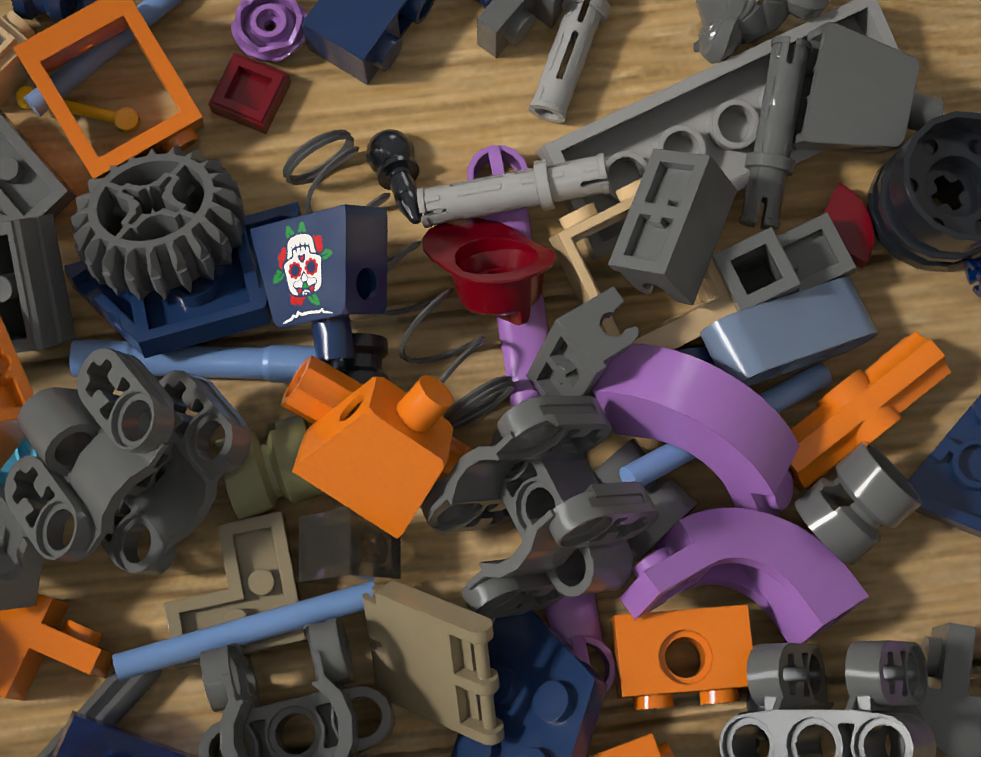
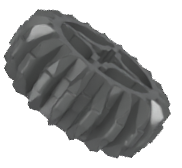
[70,145,246,301]

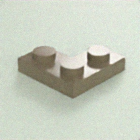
[164,511,308,669]

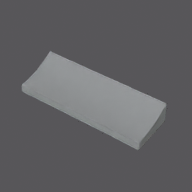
[535,0,918,260]

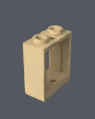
[549,178,737,350]

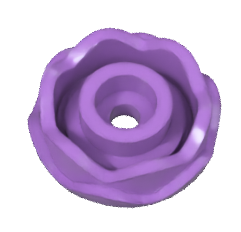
[231,0,307,62]

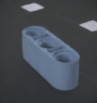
[700,276,878,387]

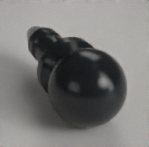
[366,129,422,224]

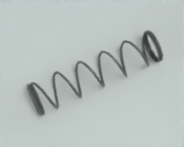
[283,129,516,429]

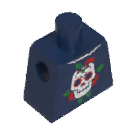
[251,204,388,363]

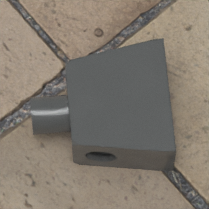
[792,21,944,153]

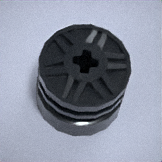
[868,111,981,271]

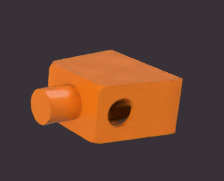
[292,375,453,539]

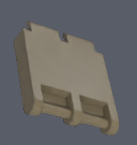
[362,580,505,745]

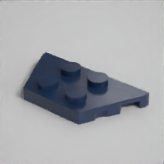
[65,202,302,358]
[450,610,608,757]

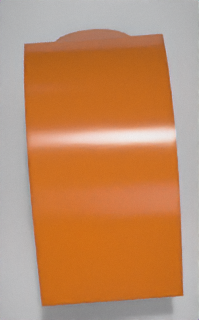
[0,594,116,701]

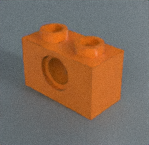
[610,604,753,711]

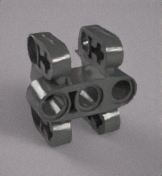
[4,348,251,576]
[420,396,660,619]
[199,618,395,757]
[719,640,937,757]

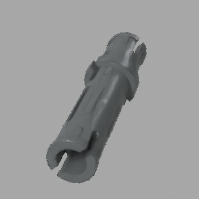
[739,36,812,230]

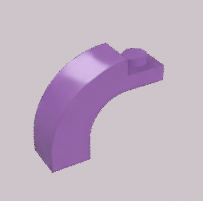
[592,343,799,517]
[620,508,869,644]

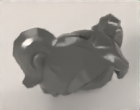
[693,0,831,64]

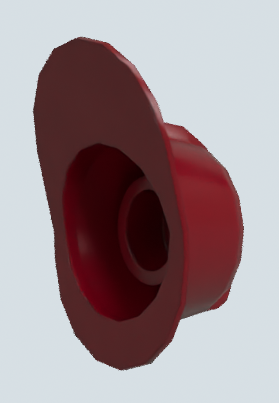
[422,218,556,326]

